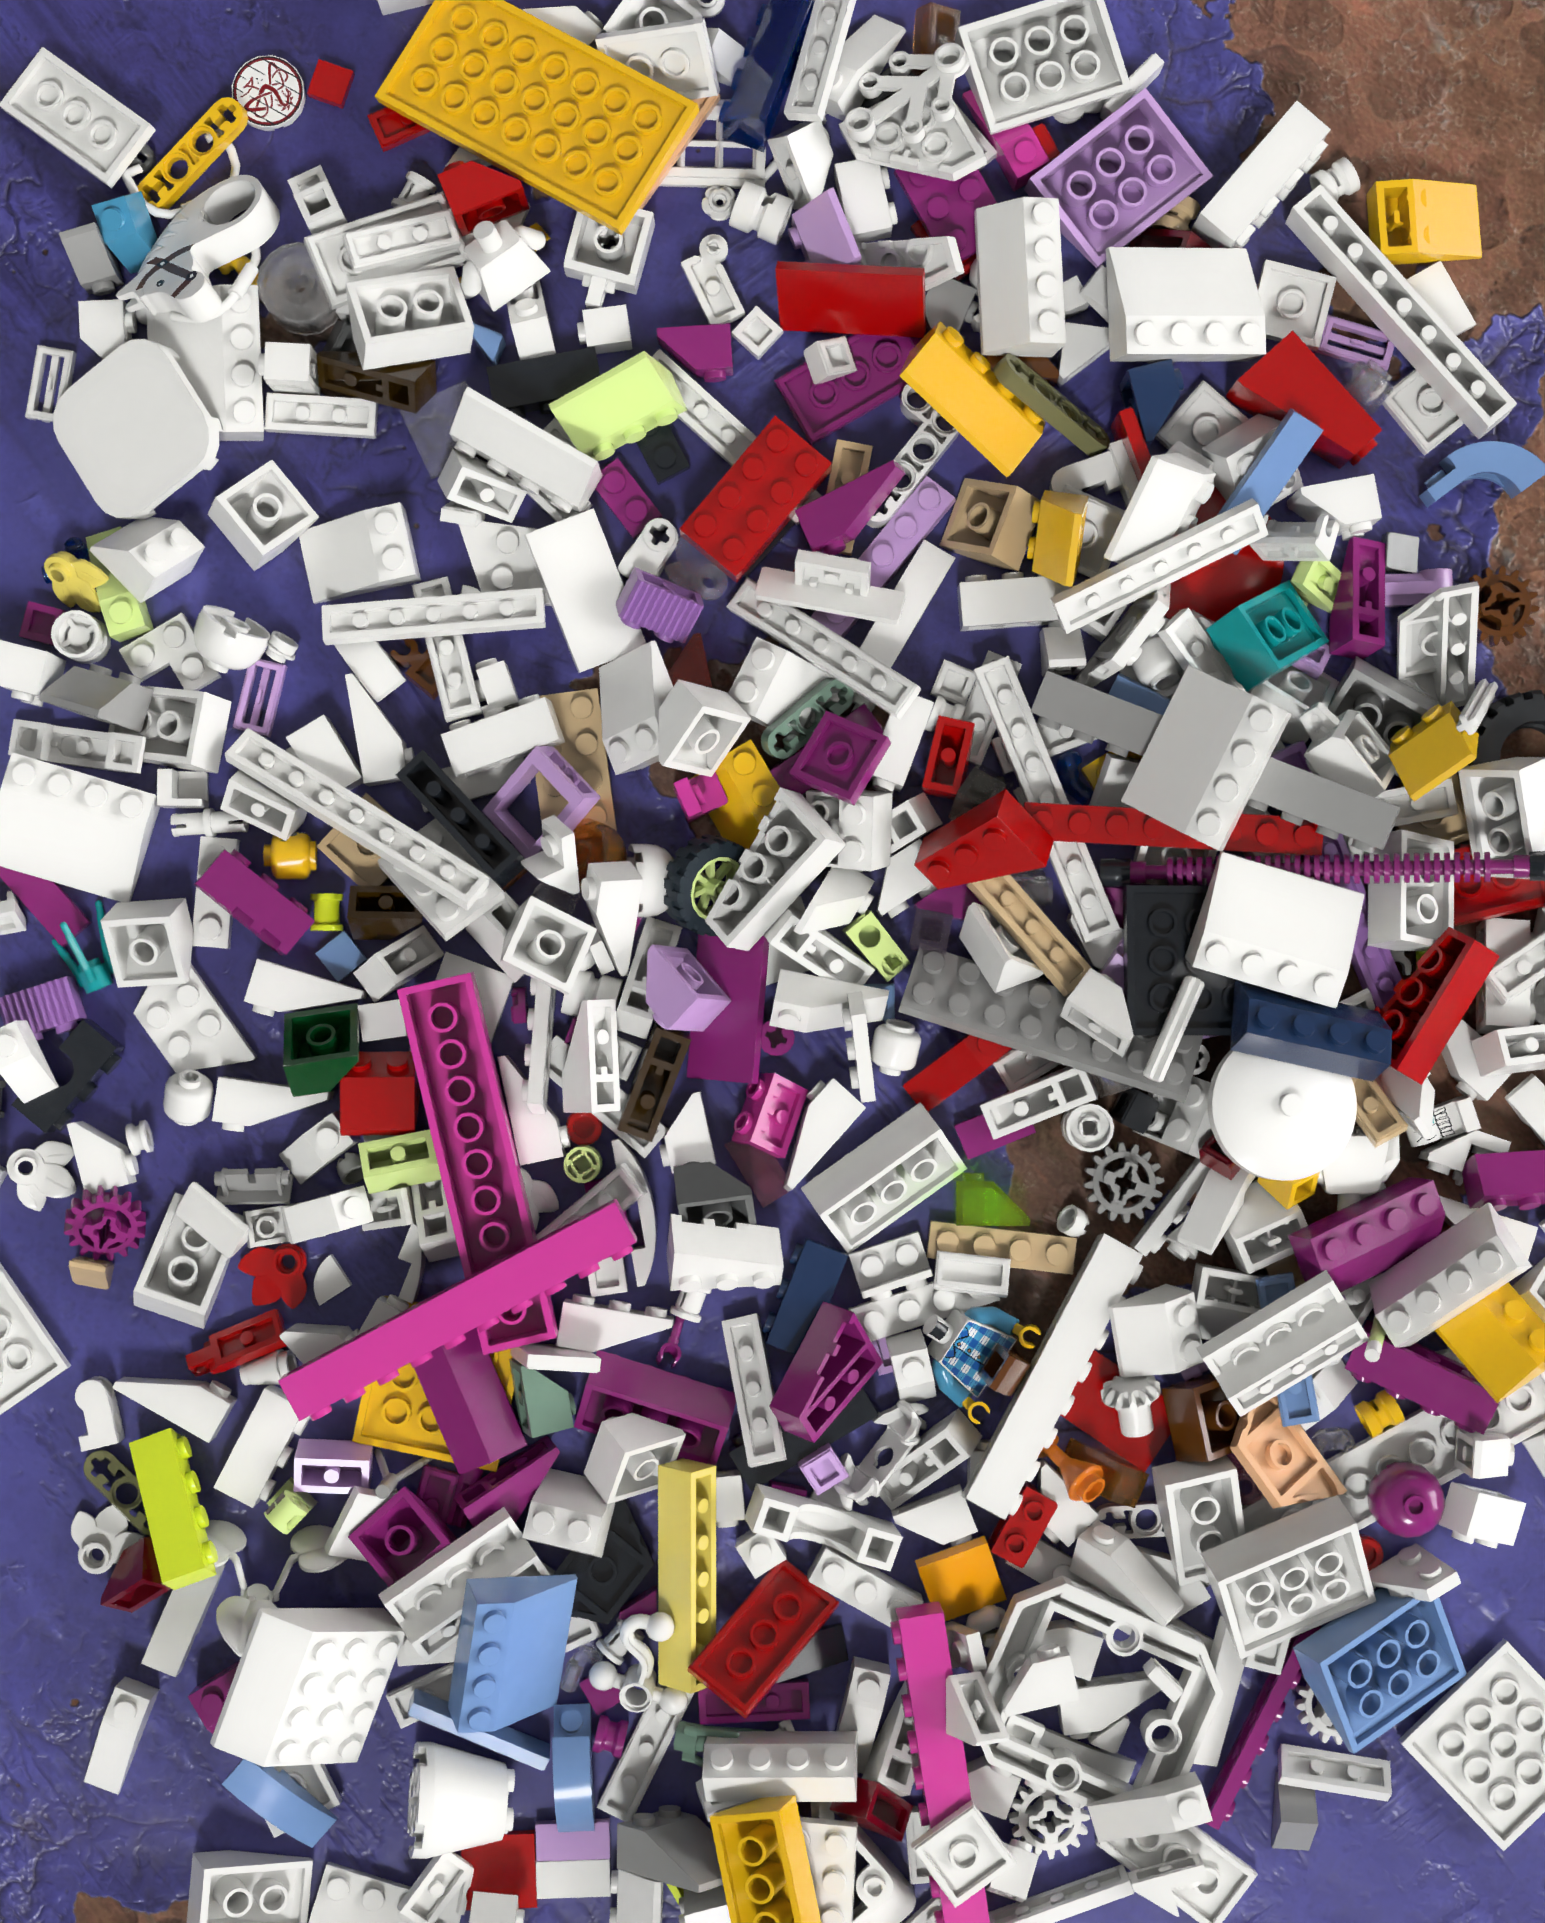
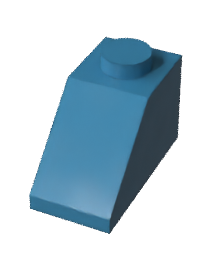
[91,191,158,274]

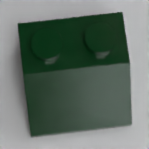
[283,1003,359,1097]

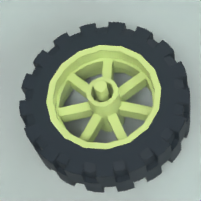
[664,834,745,936]

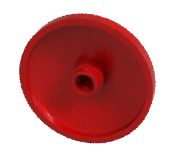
[1163,487,1284,622]

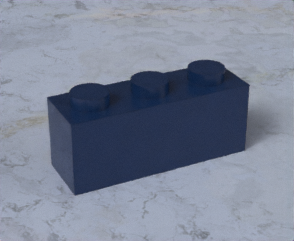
[762,1237,848,1355]

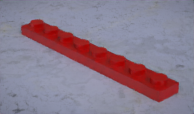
[1023,802,1323,856]

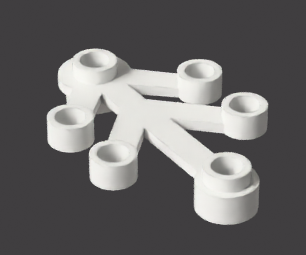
[845,43,969,144]

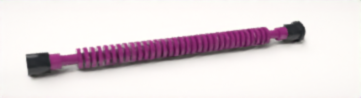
[1100,851,1545,888]

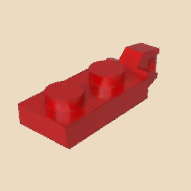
[185,1309,287,1377]

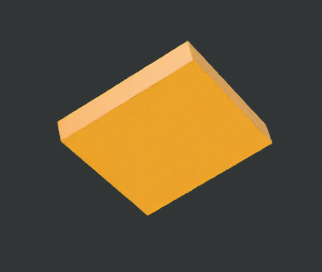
[915,1535,1007,1621]

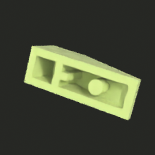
[85,527,154,642]

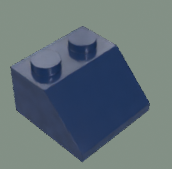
[1119,359,1184,448]

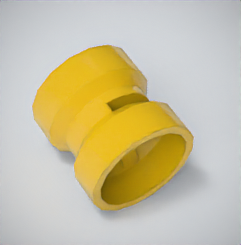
[1354,1389,1405,1438]

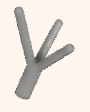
[374,1448,433,1499]

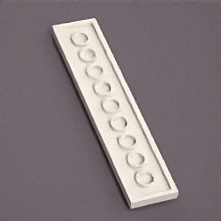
[1242,1371,1545,1533]

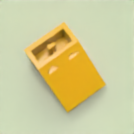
[1366,179,1482,265]

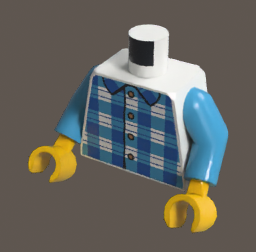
[923,1306,1041,1424]

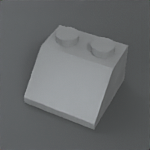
[39,664,154,733]

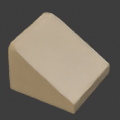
[68,1256,114,1290]

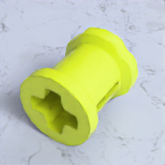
[310,893,344,931]

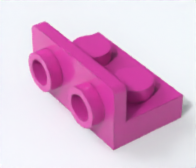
[732,1073,808,1158]

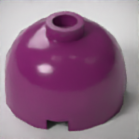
[1367,1461,1445,1538]

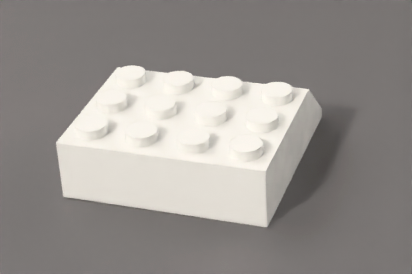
[210,1608,405,1767]

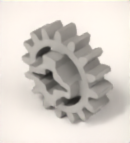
[1083,1142,1164,1223]

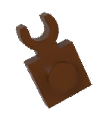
[390,638,439,700]

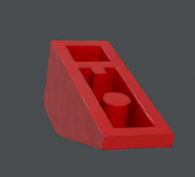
[902,1034,1012,1112]

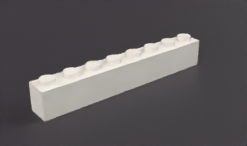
[1285,184,1517,440]
[961,1233,1143,1520]

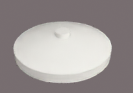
[1207,1050,1357,1181]

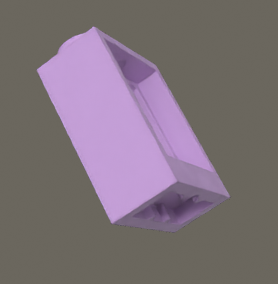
[482,746,601,859]

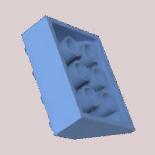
[448,1574,577,1734]
[1293,1588,1467,1754]

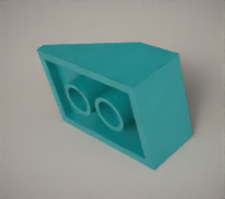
[1205,580,1329,692]

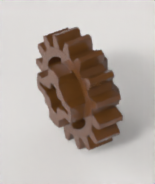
[1469,566,1539,647]

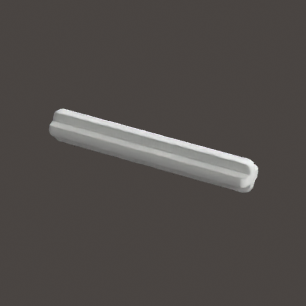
[1456,678,1498,735]

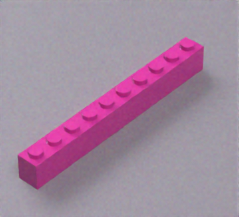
[278,1198,637,1421]
[890,1601,990,1923]

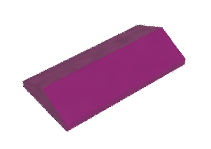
[414,1327,528,1474]

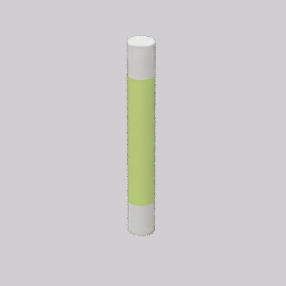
[1364,1316,1386,1362]

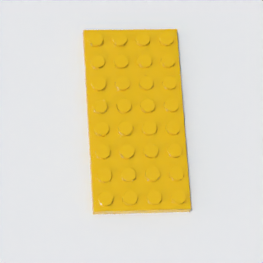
[375,0,700,235]

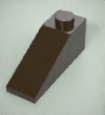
[316,351,437,414]
[617,1020,691,1142]

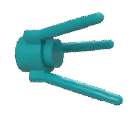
[52,900,114,994]

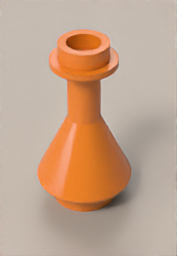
[1038,1435,1105,1503]

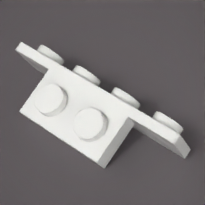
[755,549,906,625]

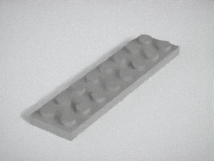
[898,944,1203,1103]

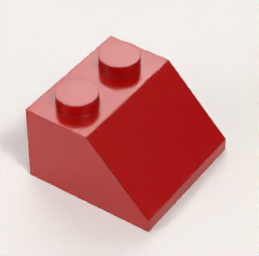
[437,160,529,237]
[340,1051,421,1136]

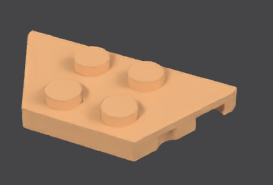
[1230,1396,1347,1509]

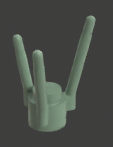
[674,1720,765,1768]

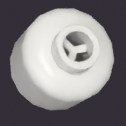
[1132,634,1183,691]
[870,1019,921,1076]
[163,1070,214,1126]

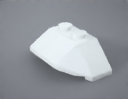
[1396,581,1479,707]

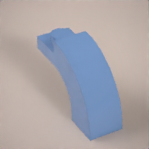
[1419,441,1545,508]
[552,1703,595,1832]

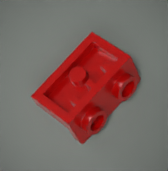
[987,1481,1058,1568]

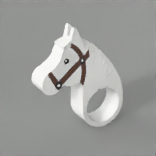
[116,175,280,322]

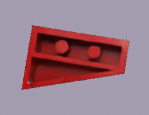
[914,789,1054,890]

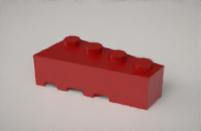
[1374,927,1500,1085]

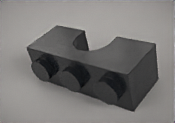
[11,1019,125,1133]

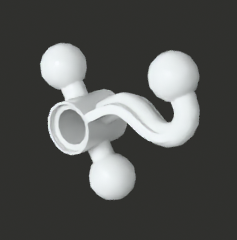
[589,1612,688,1715]

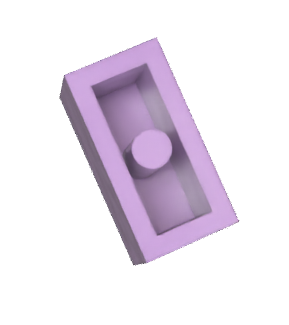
[293,1438,373,1494]

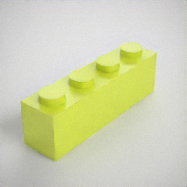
[129,1428,218,1590]

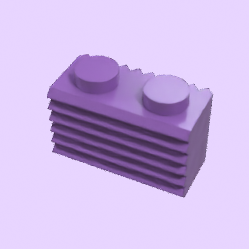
[616,567,704,644]
[0,976,87,1042]

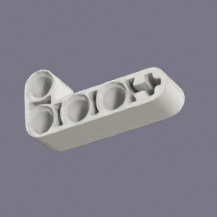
[866,384,959,528]

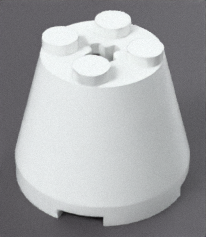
[407,1742,515,1859]

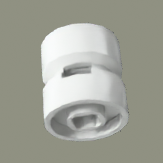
[729,180,794,245]
[51,610,111,664]
[561,970,623,1017]
[1060,1103,1114,1152]

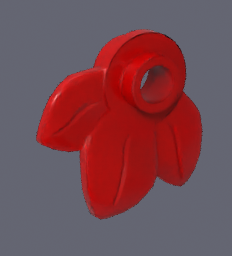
[238,1243,307,1309]

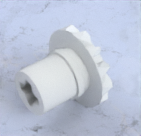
[1100,1375,1161,1437]

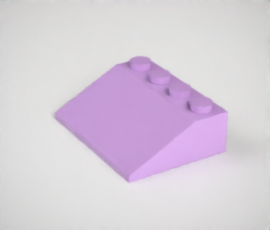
[1024,88,1213,268]

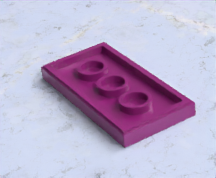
[774,334,920,445]
[687,934,769,1084]

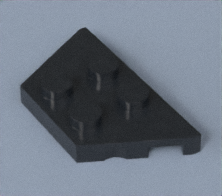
[553,1499,655,1624]

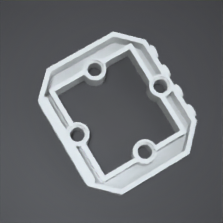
[980,1575,1224,1808]

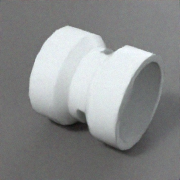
[1310,157,1360,202]

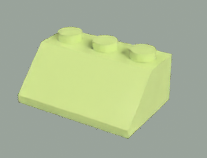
[548,351,687,461]

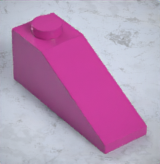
[962,90,1050,191]

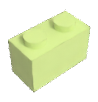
[358,1129,442,1194]

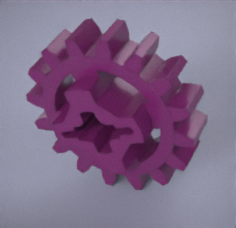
[64,1185,146,1261]

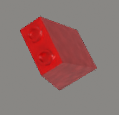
[1225,330,1382,469]

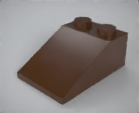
[1162,1373,1240,1462]

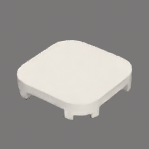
[53,339,224,519]

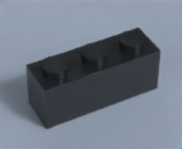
[486,346,601,418]

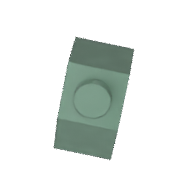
[509,1358,576,1438]

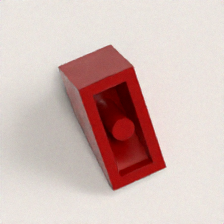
[922,716,975,801]

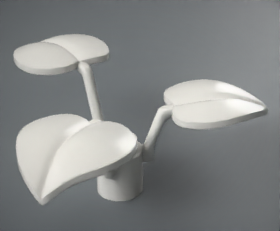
[205,1520,348,1657]

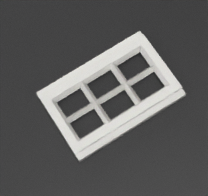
[659,99,767,189]

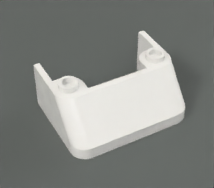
[844,1820,916,1923]

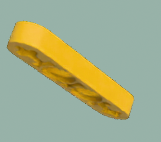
[137,97,248,210]

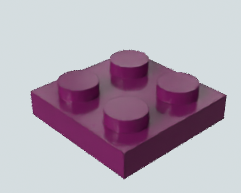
[789,711,891,806]

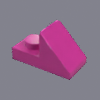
[673,772,728,823]

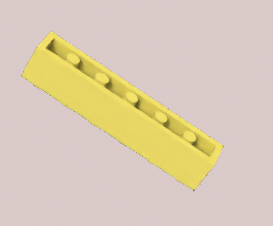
[658,1458,716,1694]

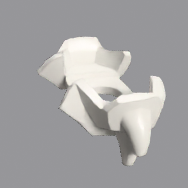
[834,1400,929,1512]

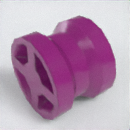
[761,1021,795,1056]
[592,1714,629,1758]

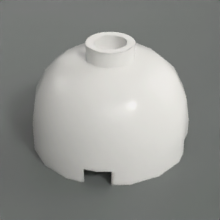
[194,605,270,673]
[626,844,674,917]

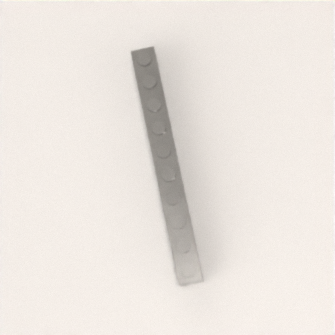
[1030,671,1401,854]

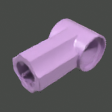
[1385,568,1453,607]

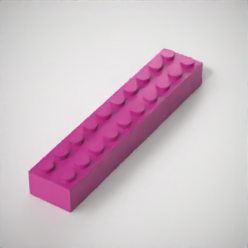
[397,972,559,1355]

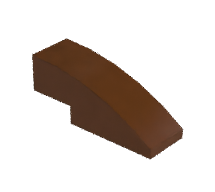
[978,1343,1032,1396]

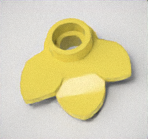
[44,551,109,612]

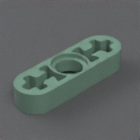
[761,677,854,759]

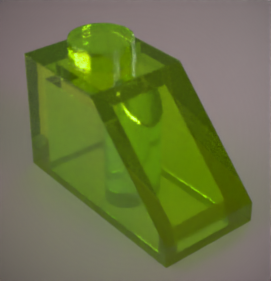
[954,1172,1030,1226]

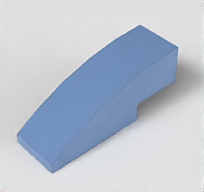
[221,1759,338,1848]

